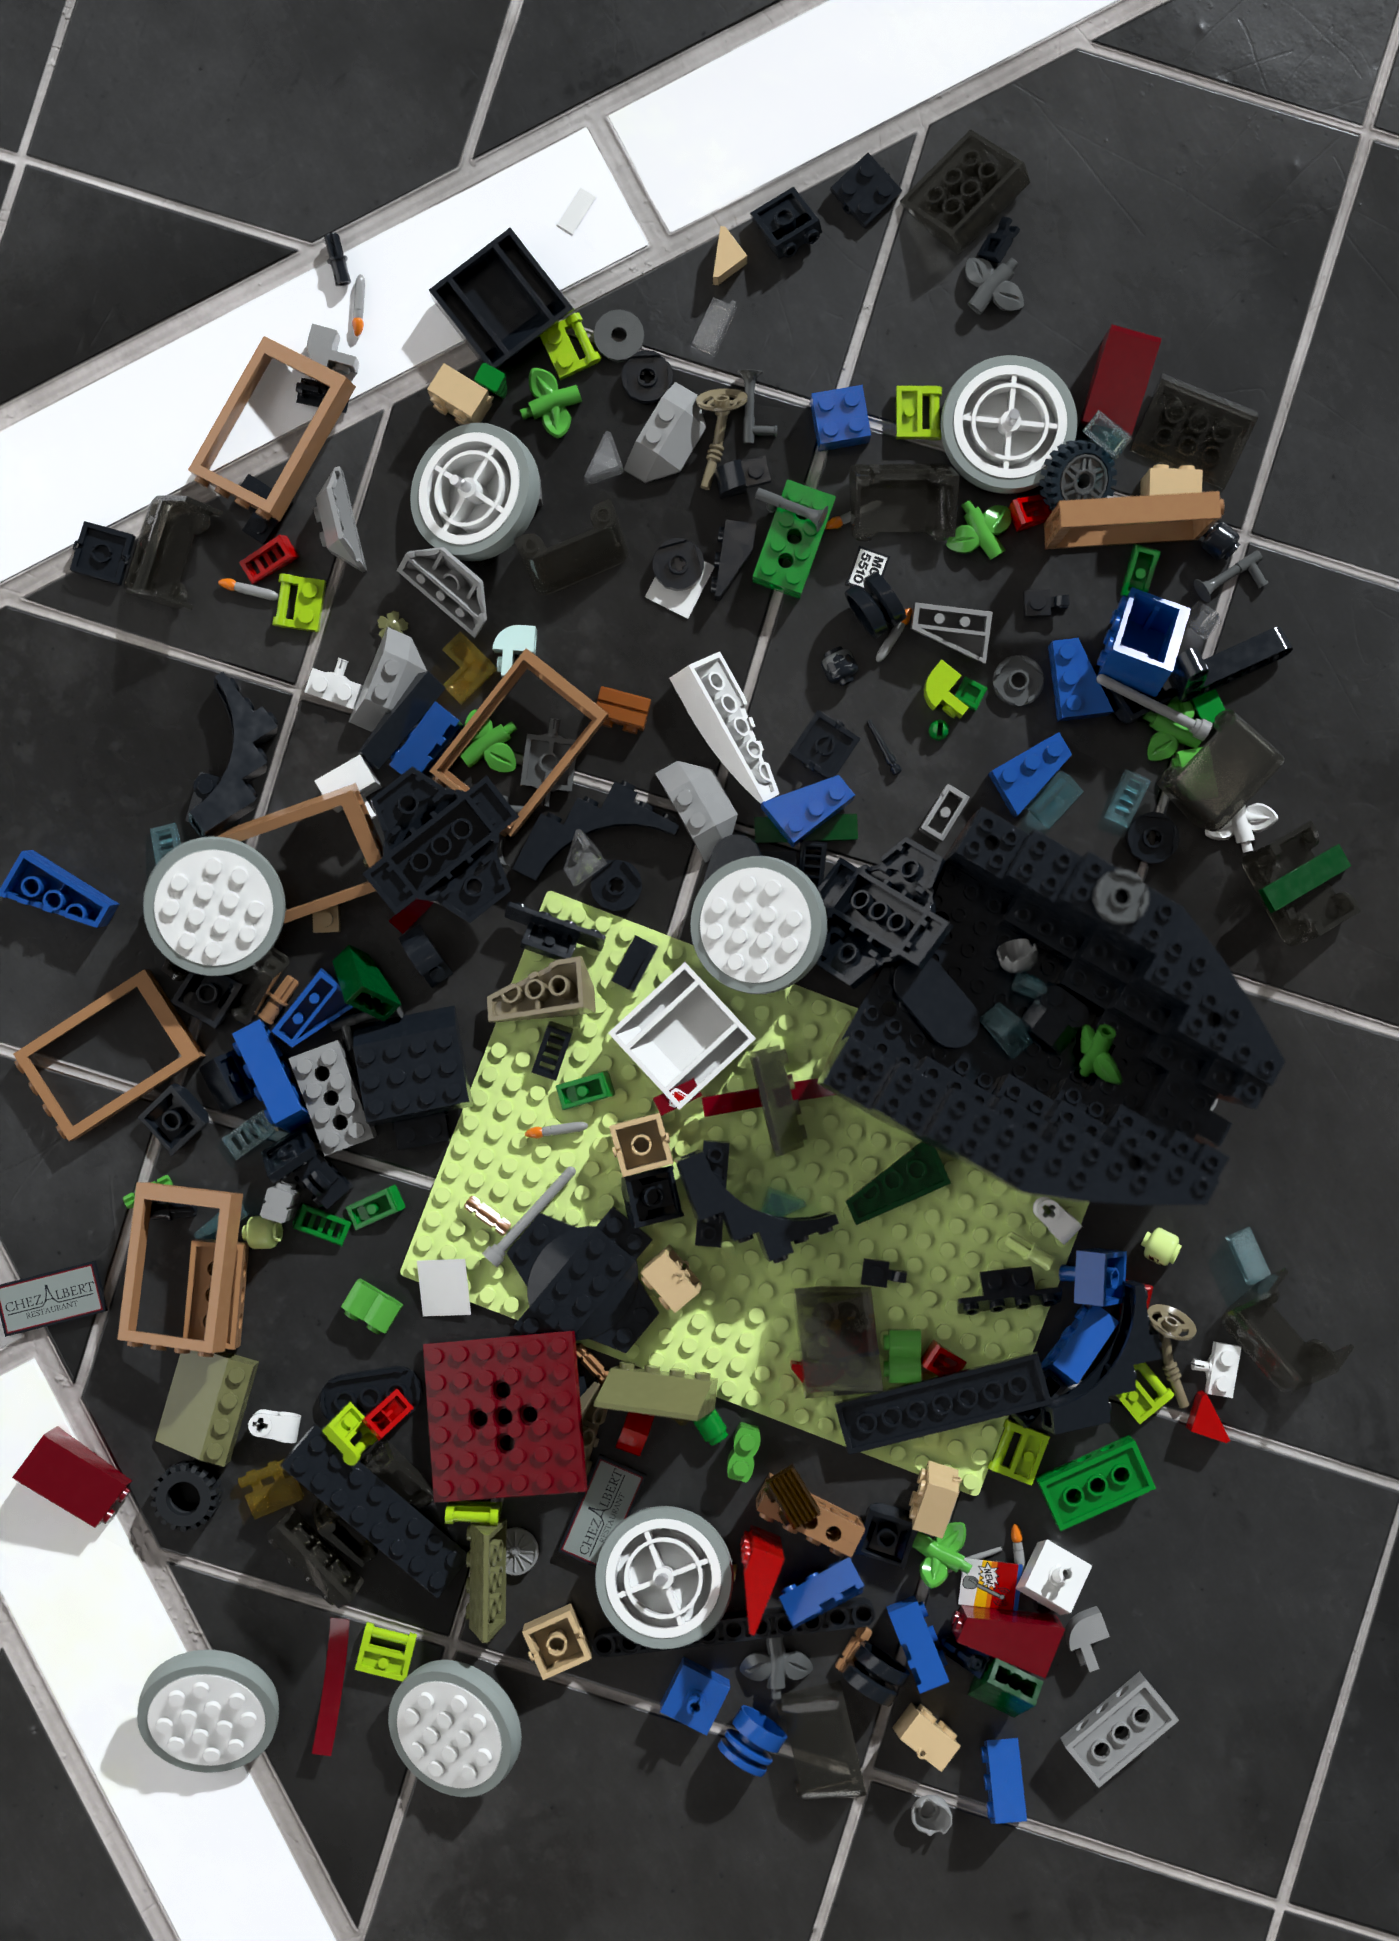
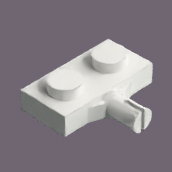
[305,658,363,709]
[1191,1341,1241,1398]

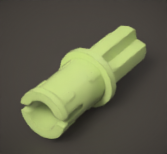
[1004,1232,1055,1271]

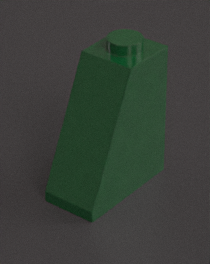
[332,945,401,1022]

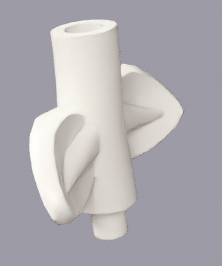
[1205,790,1278,853]

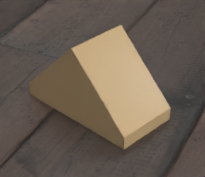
[713,226,747,285]

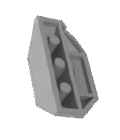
[623,382,706,483]
[313,466,367,572]
[397,547,487,638]
[348,627,427,732]
[655,761,738,863]

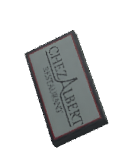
[0,1260,108,1337]
[558,1454,647,1568]

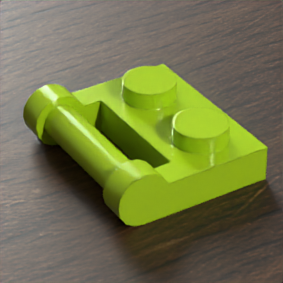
[539,312,601,380]
[896,386,942,441]
[272,573,326,632]
[1116,1362,1174,1424]
[322,1401,378,1466]
[987,1419,1050,1486]
[445,1501,502,1526]
[355,1622,418,1682]

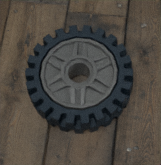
[1039,440,1117,511]

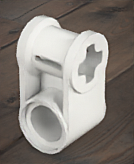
[1033,1197,1082,1245]
[248,1409,301,1443]

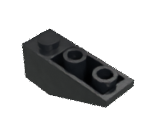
[710,519,756,601]

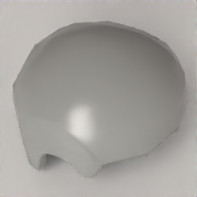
[996,938,1039,973]
[911,1795,952,1836]

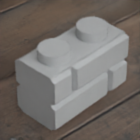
[919,784,970,843]
[260,1180,301,1223]

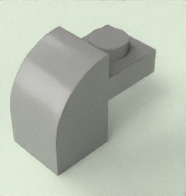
[307,323,360,374]
[1065,1606,1110,1672]

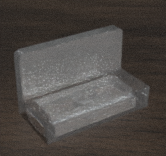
[692,297,737,356]

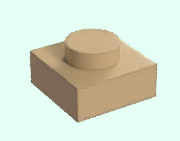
[313,906,341,933]

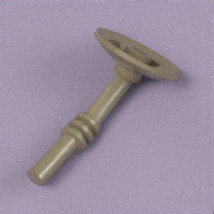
[696,388,748,490]
[1147,1304,1197,1408]

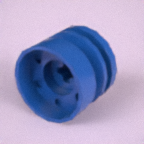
[718,1705,787,1777]

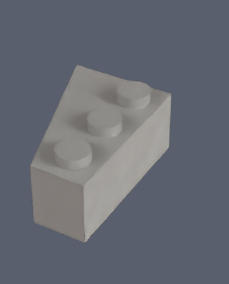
[910,602,993,664]

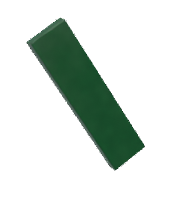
[754,814,858,844]
[1258,844,1351,913]

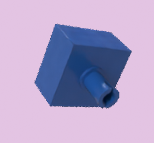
[1059,1248,1127,1306]
[660,1656,730,1736]

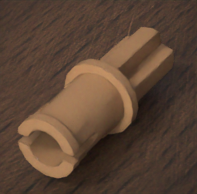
[258,975,299,1025]

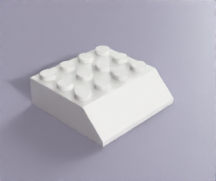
[608,962,756,1110]

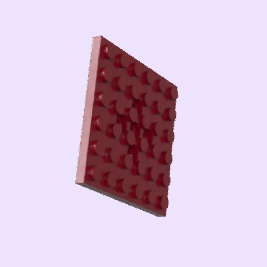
[423,1331,587,1503]

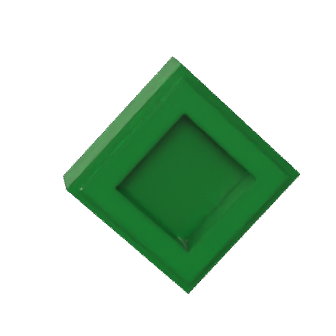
[954,676,988,712]

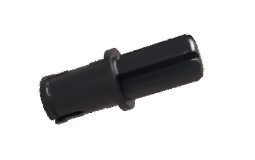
[324,232,352,287]
[150,1202,197,1221]

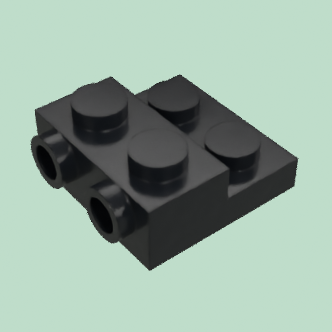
[750,186,822,259]

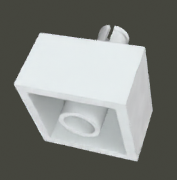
[315,755,382,819]
[1016,1539,1092,1615]

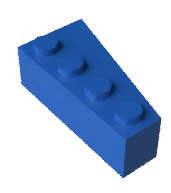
[0,850,120,928]
[232,1019,311,1133]

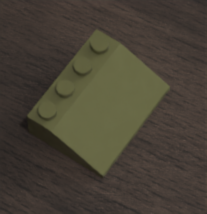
[155,1350,259,1467]
[594,1362,718,1421]
[466,1518,507,1643]

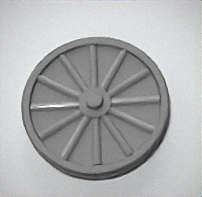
[506,1527,539,1575]

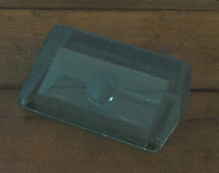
[1026,771,1084,829]
[1226,1227,1271,1286]

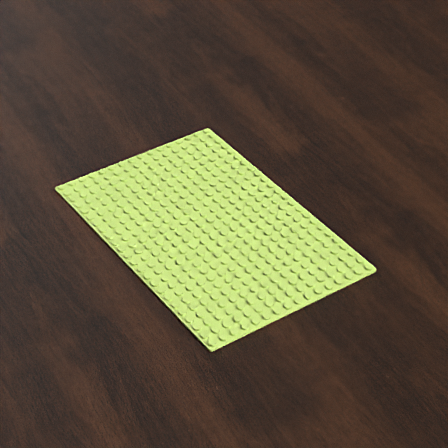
[400,891,1089,1496]

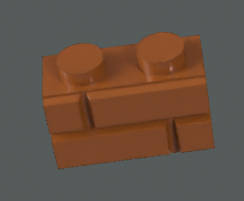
[596,686,652,734]

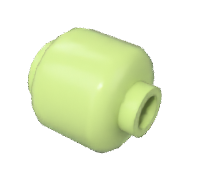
[242,1216,283,1249]
[1141,1228,1182,1266]

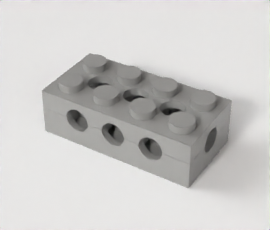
[288,1040,378,1156]
[1061,1671,1179,1788]

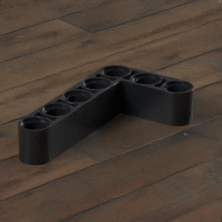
[1168,626,1293,703]

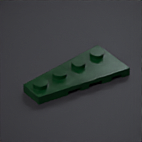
[845,1141,951,1225]

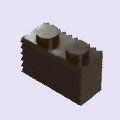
[764,1464,821,1530]

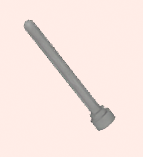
[1096,674,1212,741]
[482,1166,576,1267]

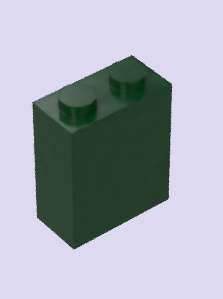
[967,1658,1044,1718]

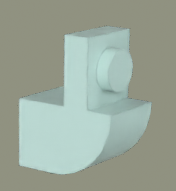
[492,625,537,678]

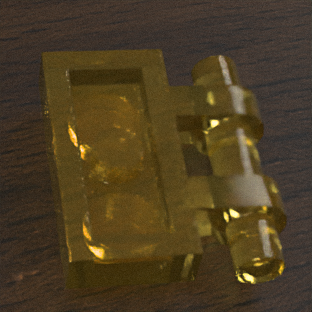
[238,1459,304,1520]

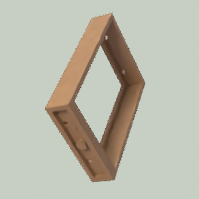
[188,336,356,521]
[1044,491,1224,549]
[430,648,610,837]
[211,783,383,924]
[13,969,205,1141]
[117,1182,243,1357]

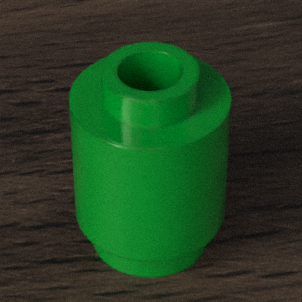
[692,1409,728,1446]

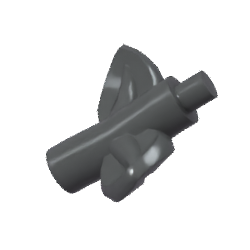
[965,258,1024,315]
[740,1637,813,1699]

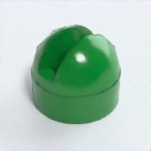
[928,719,950,741]

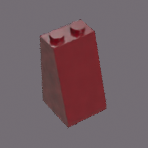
[1078,324,1162,442]
[12,1426,132,1528]
[950,1605,1065,1678]

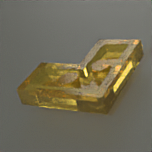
[442,631,497,705]

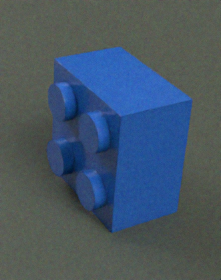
[810,385,871,452]

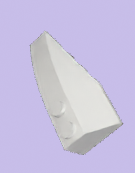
[669,652,779,804]

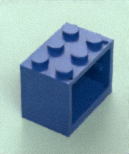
[1097,587,1191,697]

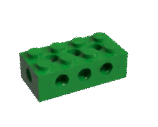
[752,479,836,599]
[1035,1435,1156,1531]

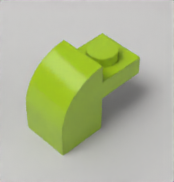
[924,659,969,719]

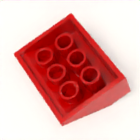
[739,1525,784,1635]

